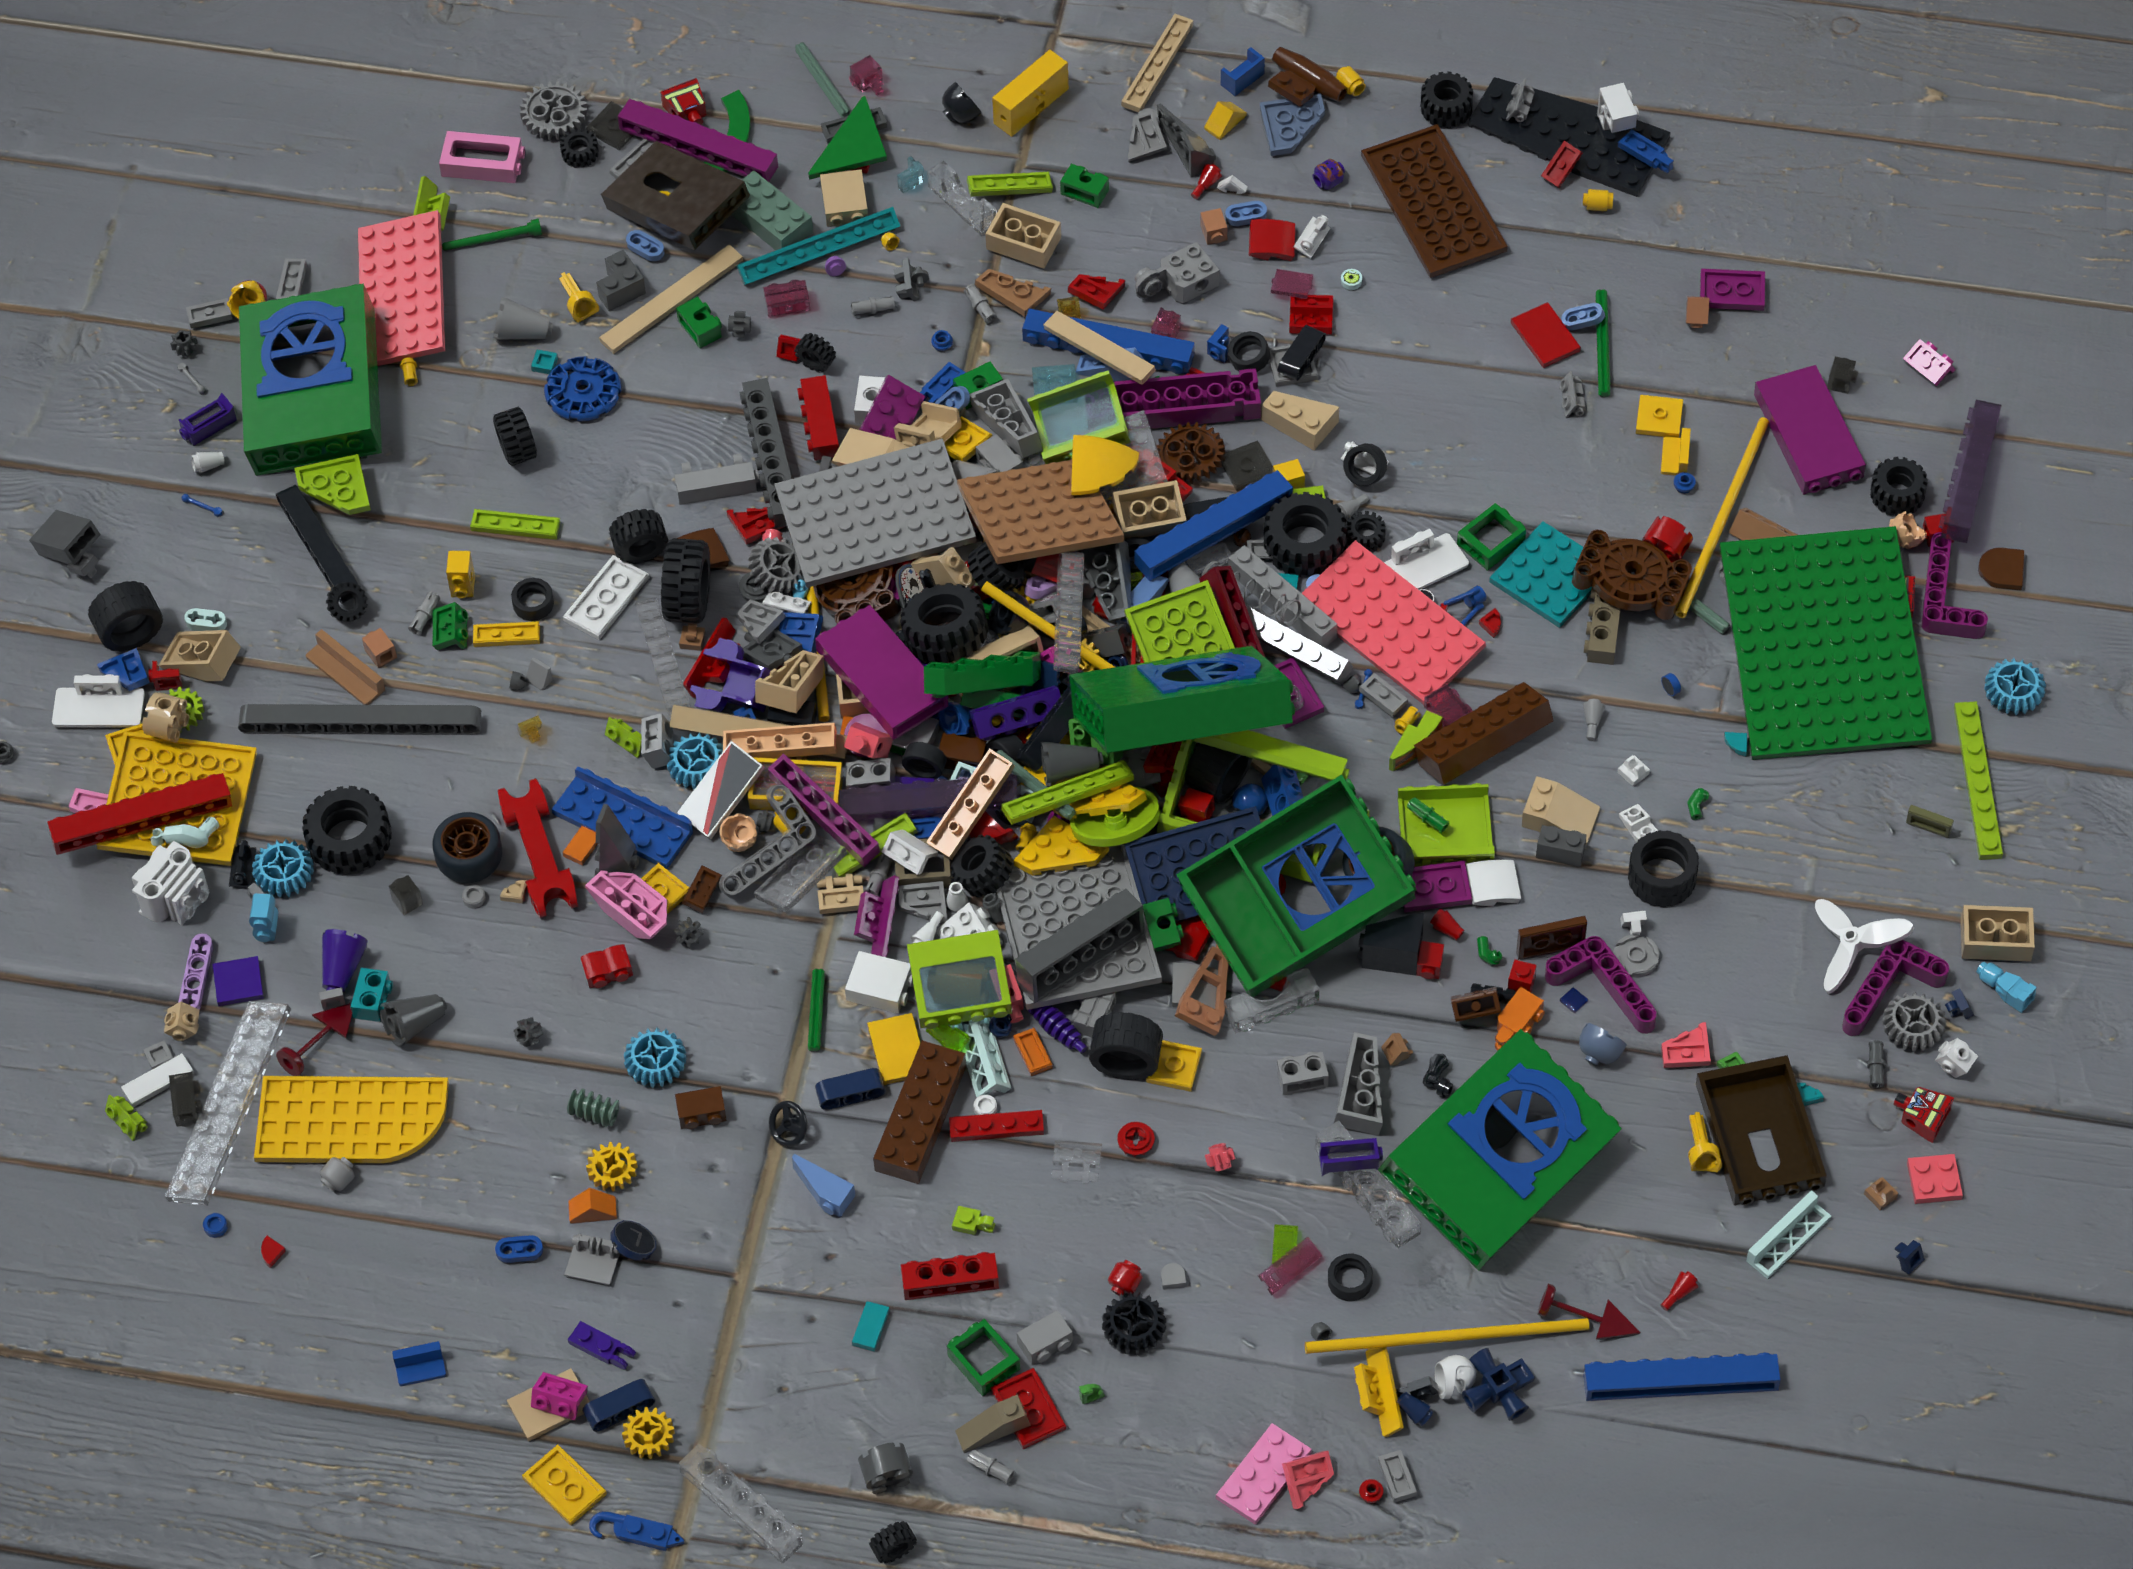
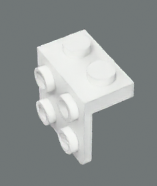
[937,903,1003,945]

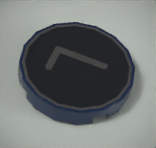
[610,1220,656,1260]

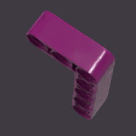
[1921,532,1988,639]
[1545,936,1656,1034]
[1842,940,1949,1036]

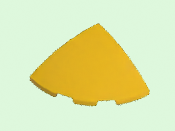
[1071,435,1139,495]

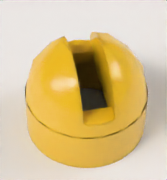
[881,232,900,251]

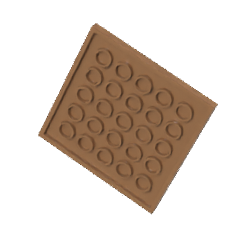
[957,459,1124,564]

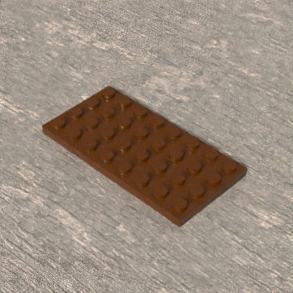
[1361,124,1508,278]

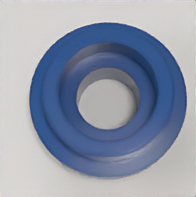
[931,330,953,351]
[1674,472,1696,494]

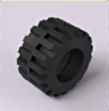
[1420,71,1473,128]
[493,407,537,466]
[1870,457,1928,516]
[609,509,668,563]
[967,542,1026,592]
[950,835,1013,898]

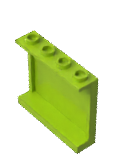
[1397,783,1495,867]

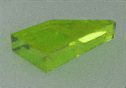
[1272,1224,1298,1267]

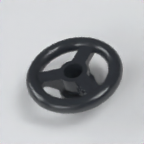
[769,1101,808,1147]

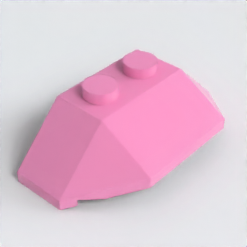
[585,871,667,939]

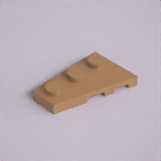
[975,269,1051,317]

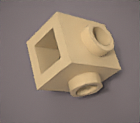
[164,1001,200,1041]

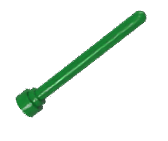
[442,218,542,251]

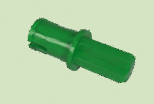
[1407,797,1449,833]

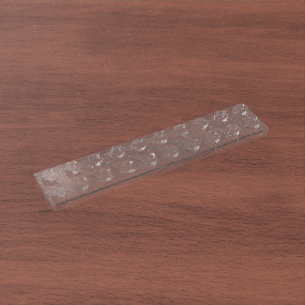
[164,1001,291,1206]

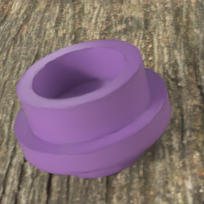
[825,256,846,276]

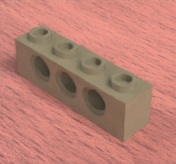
[1584,586,1620,665]

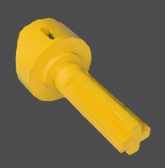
[559,272,599,323]
[1688,1112,1722,1172]

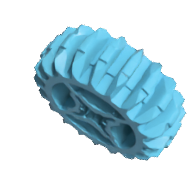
[1984,658,2046,715]
[667,732,723,789]
[252,839,314,898]
[624,1027,687,1088]

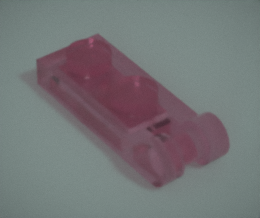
[1258,1237,1322,1295]

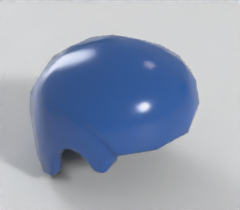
[1232,783,1268,816]

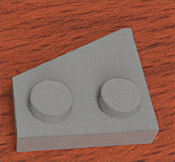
[1128,110,1167,162]
[737,599,785,644]
[898,881,947,925]

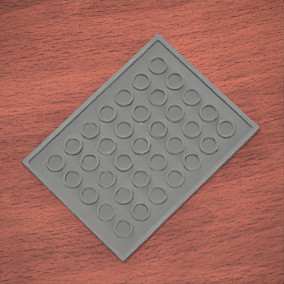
[774,438,977,588]
[996,844,1162,1010]

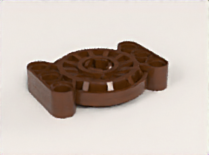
[1572,530,1692,620]
[813,564,900,623]

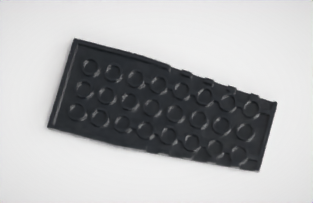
[1469,77,1671,197]

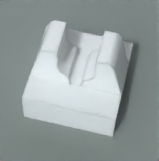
[1617,755,1650,787]
[1620,911,1647,935]

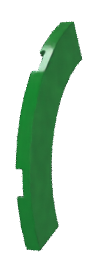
[704,90,750,173]

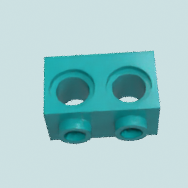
[350,968,393,1022]

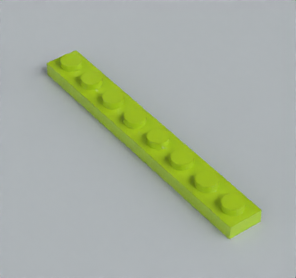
[1954,701,2003,860]

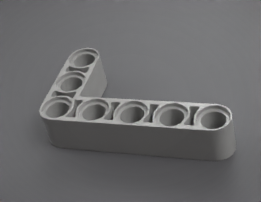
[719,785,816,895]

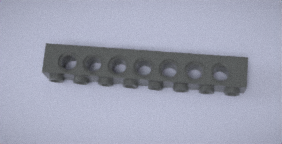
[739,378,792,528]

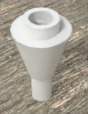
[911,911,944,943]

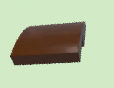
[677,528,730,568]

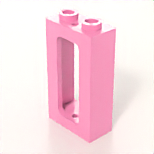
[439,131,525,183]

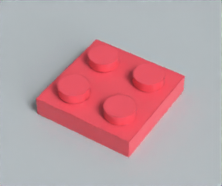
[1907,1154,1963,1204]

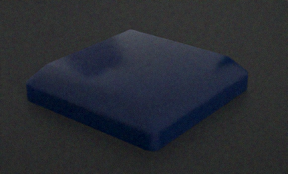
[1559,987,1588,1013]

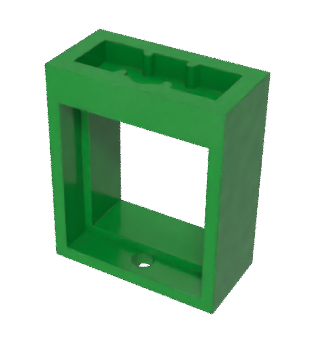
[1457,503,1526,571]
[947,1319,1021,1397]

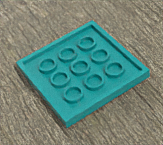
[1489,521,1592,628]

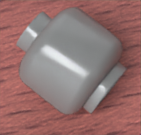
[320,1157,355,1192]

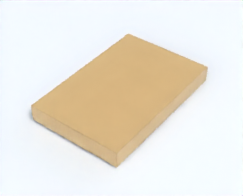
[507,1368,590,1442]

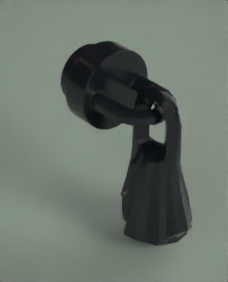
[1423,1054,1453,1097]

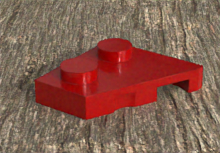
[1068,274,1126,310]

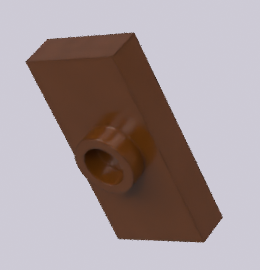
[682,865,722,913]

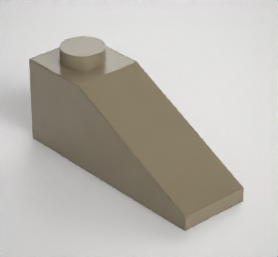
[955,1394,1031,1453]

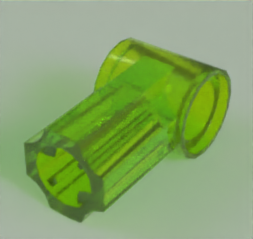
[926,1024,971,1052]

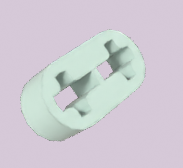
[184,608,227,631]

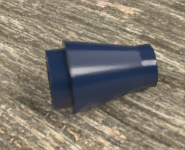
[1397,1392,1433,1426]

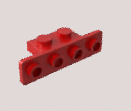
[683,618,741,698]

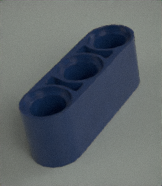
[815,1068,886,1110]
[582,1379,655,1432]

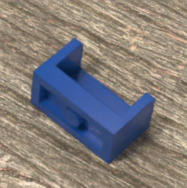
[1221,47,1265,96]

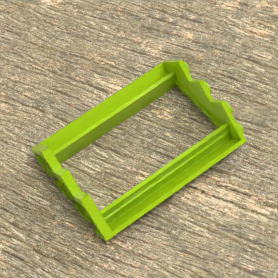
[1156,730,1350,883]

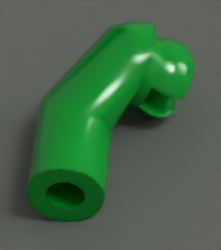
[1687,788,1709,820]
[1477,936,1502,965]

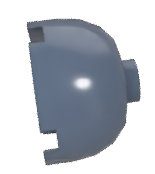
[1579,1023,1627,1066]

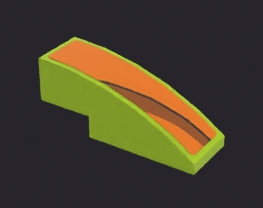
[1389,710,1443,771]

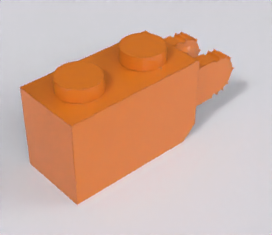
[1495,987,1545,1051]

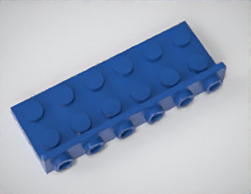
[552,766,693,869]

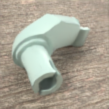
[150,817,219,848]

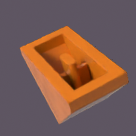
[568,1188,617,1224]

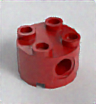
[1642,516,1693,563]

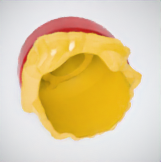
[227,280,267,319]

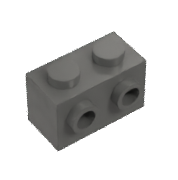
[1536,825,1587,867]

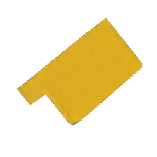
[1661,428,1691,475]

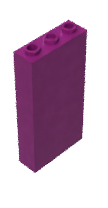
[1754,365,1866,495]
[815,605,948,740]

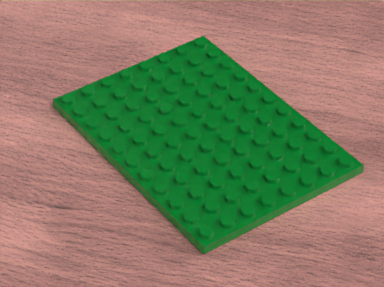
[1719,526,1932,760]

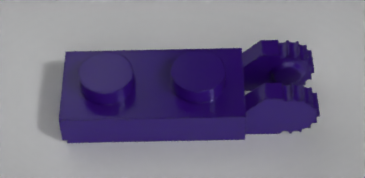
[568,1321,636,1369]

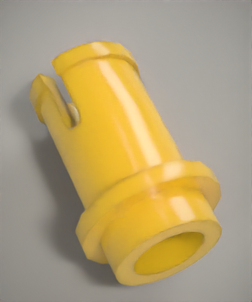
[400,357,418,386]
[1394,706,1421,734]
[1015,823,1037,852]

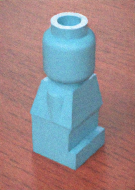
[1976,962,2037,1013]

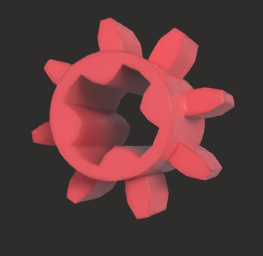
[1205,1143,1235,1171]

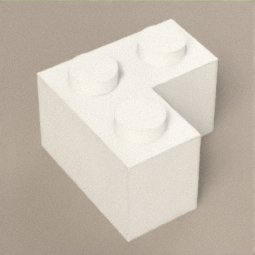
[1597,83,1639,133]

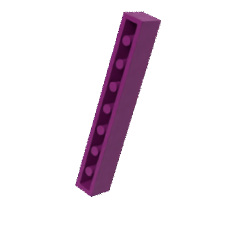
[618,99,778,182]

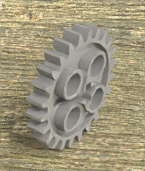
[520,81,588,140]

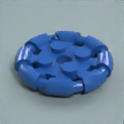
[544,356,622,421]

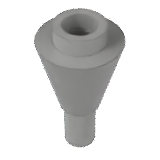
[1336,494,1369,522]
[1583,699,1605,741]

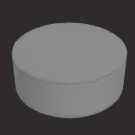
[462,885,486,909]

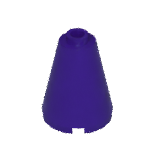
[322,929,368,992]

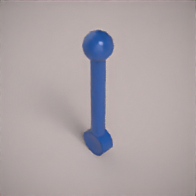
[182,494,222,517]
[1355,669,1373,709]

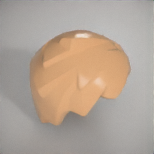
[1889,511,1927,549]
[720,813,757,852]

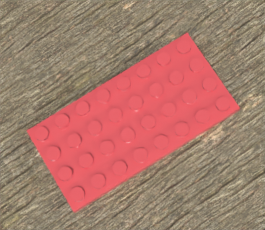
[358,210,445,366]
[1302,540,1486,706]

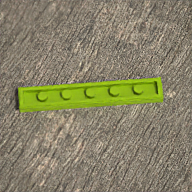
[1002,760,1134,825]

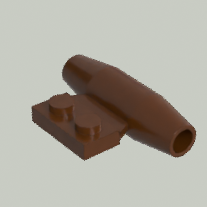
[1268,47,1348,107]

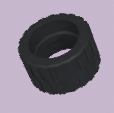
[88,581,163,652]
[1185,743,1253,803]
[1628,830,1699,907]
[1089,1012,1163,1080]

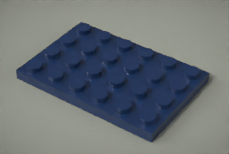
[1124,806,1281,928]

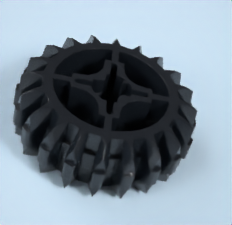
[1102,1291,1166,1355]

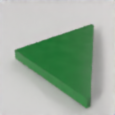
[808,96,887,180]

